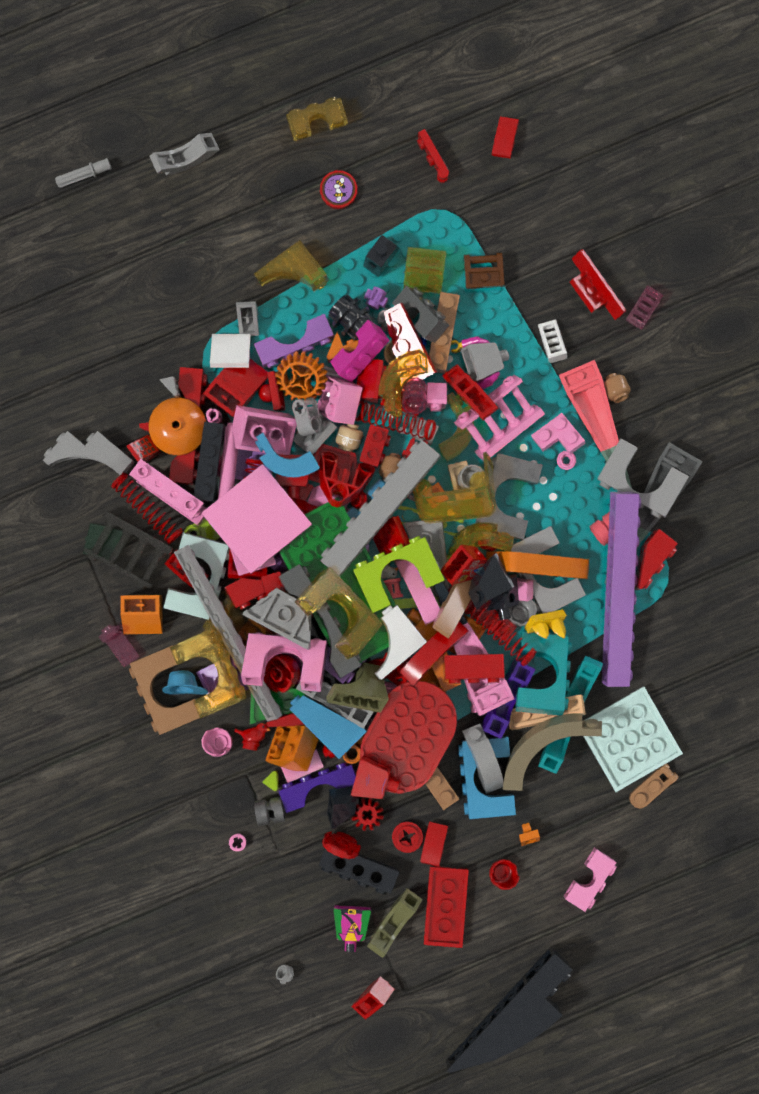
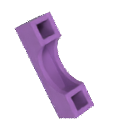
[254,314,334,369]

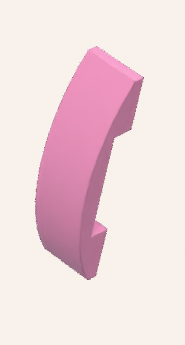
[394,559,440,625]

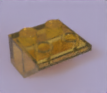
[403,247,446,294]

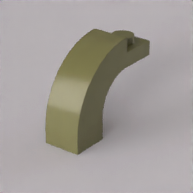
[367,888,422,958]

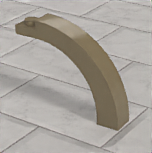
[503,713,602,791]

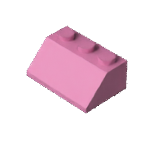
[233,405,297,455]

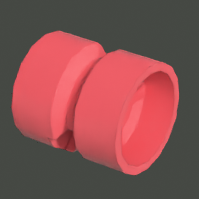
[589,511,610,546]

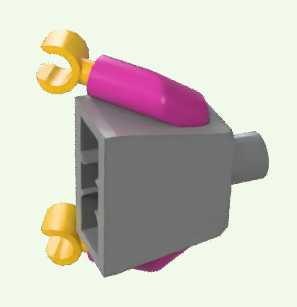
[451,336,509,390]

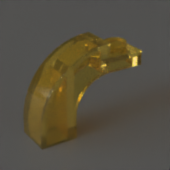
[379,349,428,417]
[438,392,474,463]
[446,523,514,561]

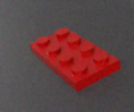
[424,866,469,948]

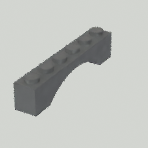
[278,564,361,678]

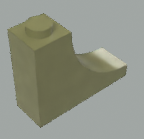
[326,662,389,713]

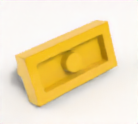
[525,609,567,639]

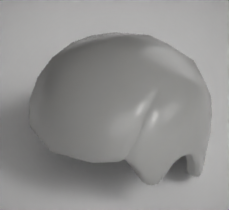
[508,600,537,626]

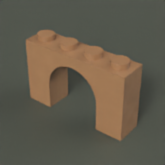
[129,645,204,735]

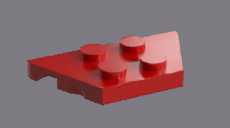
[309,444,358,484]

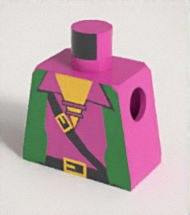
[334,905,371,952]

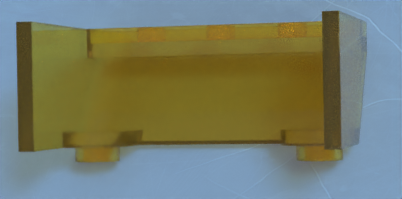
[413,452,496,524]

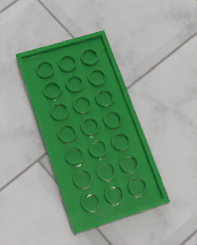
[279,497,397,663]

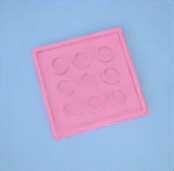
[201,464,312,574]

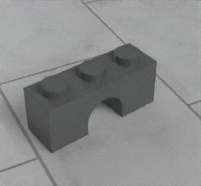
[392,285,449,343]

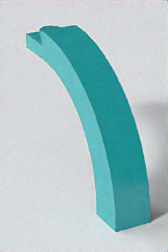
[538,656,603,774]

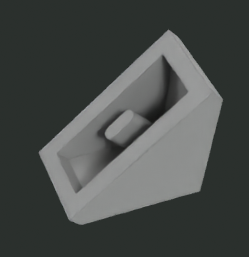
[236,301,259,336]

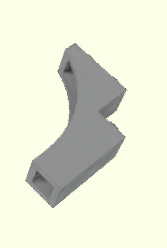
[43,431,135,475]

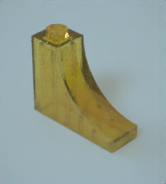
[254,240,329,292]

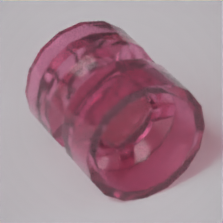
[402,378,427,414]

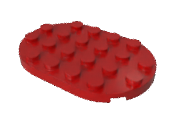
[360,681,457,794]

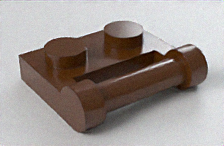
[464,253,504,289]

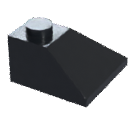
[468,553,515,610]

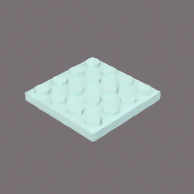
[583,686,683,792]

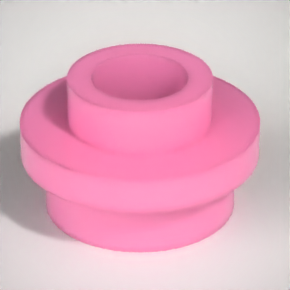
[557,451,576,470]

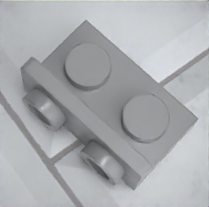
[293,413,337,454]

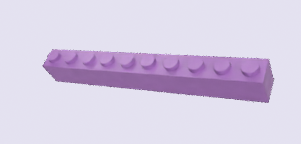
[601,492,641,687]

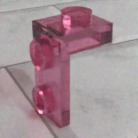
[99,625,139,667]

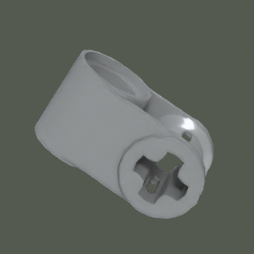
[292,397,323,436]

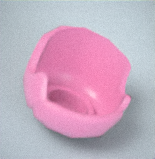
[201,727,233,757]

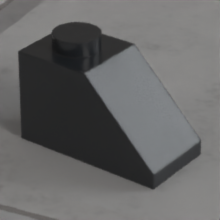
[327,786,359,829]

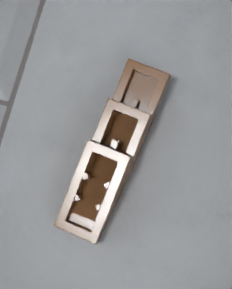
[433,580,471,638]

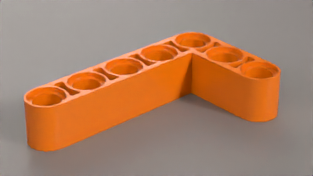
[486,551,589,579]

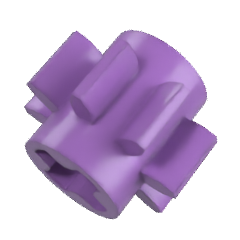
[364,286,388,310]

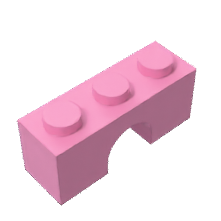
[564,847,616,912]

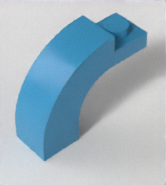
[255,432,320,477]

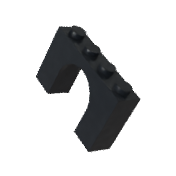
[194,422,225,504]

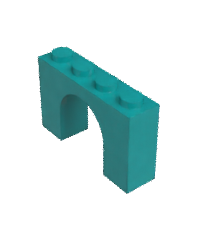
[515,632,572,716]

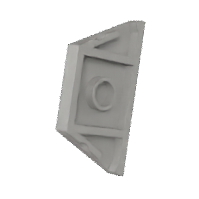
[242,588,312,650]

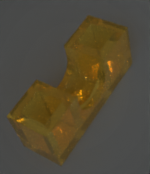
[286,97,348,141]

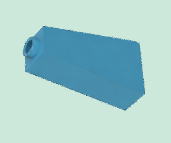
[290,695,367,759]

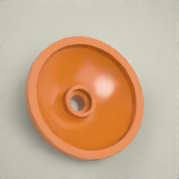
[149,398,206,455]

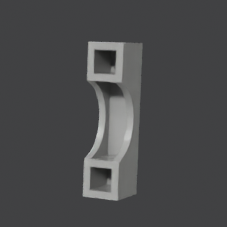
[296,681,374,729]

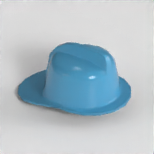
[162,670,208,695]

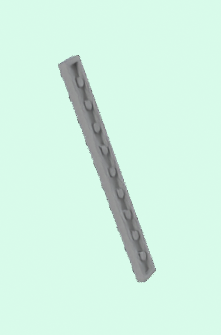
[174,545,282,722]

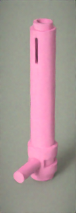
[218,423,238,499]

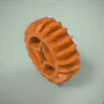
[276,351,328,401]

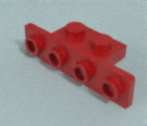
[570,249,626,320]

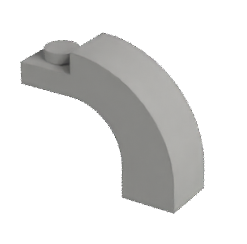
[149,133,220,176]
[462,724,504,794]

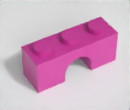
[330,320,389,382]

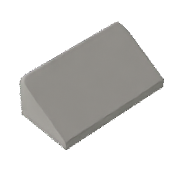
[160,377,182,398]

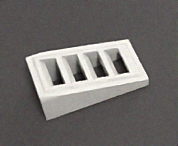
[538,319,567,363]

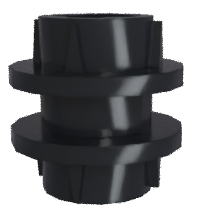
[328,294,374,340]

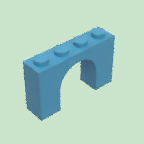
[458,736,516,819]

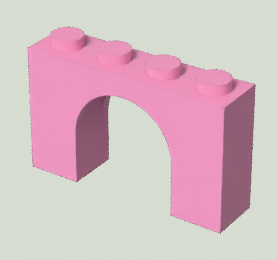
[241,633,327,692]

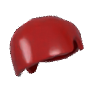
[489,859,520,890]

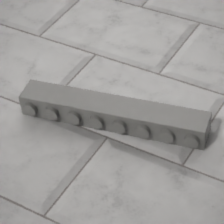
[321,440,441,577]

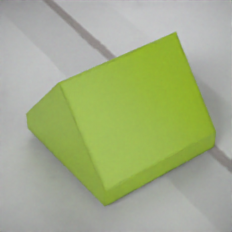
[262,770,279,791]

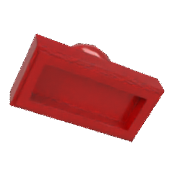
[258,371,286,412]

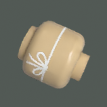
[336,424,363,452]

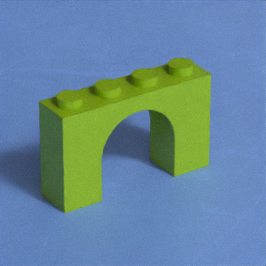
[353,536,444,613]

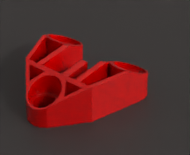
[319,451,375,507]

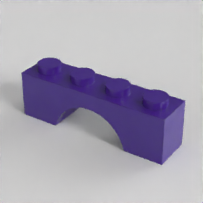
[481,658,536,739]
[279,762,356,813]

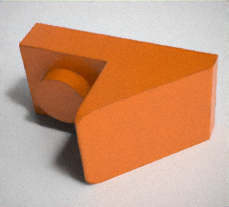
[327,332,358,363]

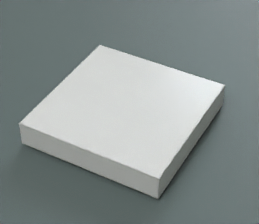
[210,334,251,368]

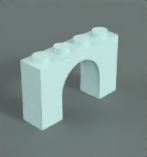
[163,532,230,620]

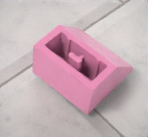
[318,375,363,425]

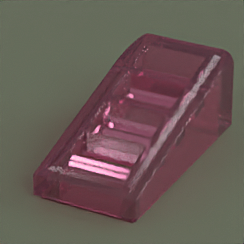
[626,286,664,330]

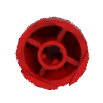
[264,653,301,693]

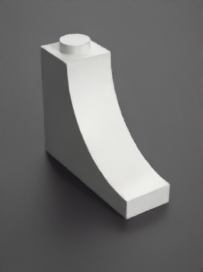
[375,605,426,680]

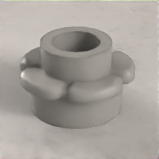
[276,965,294,984]

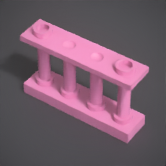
[454,375,545,461]
[129,459,207,526]

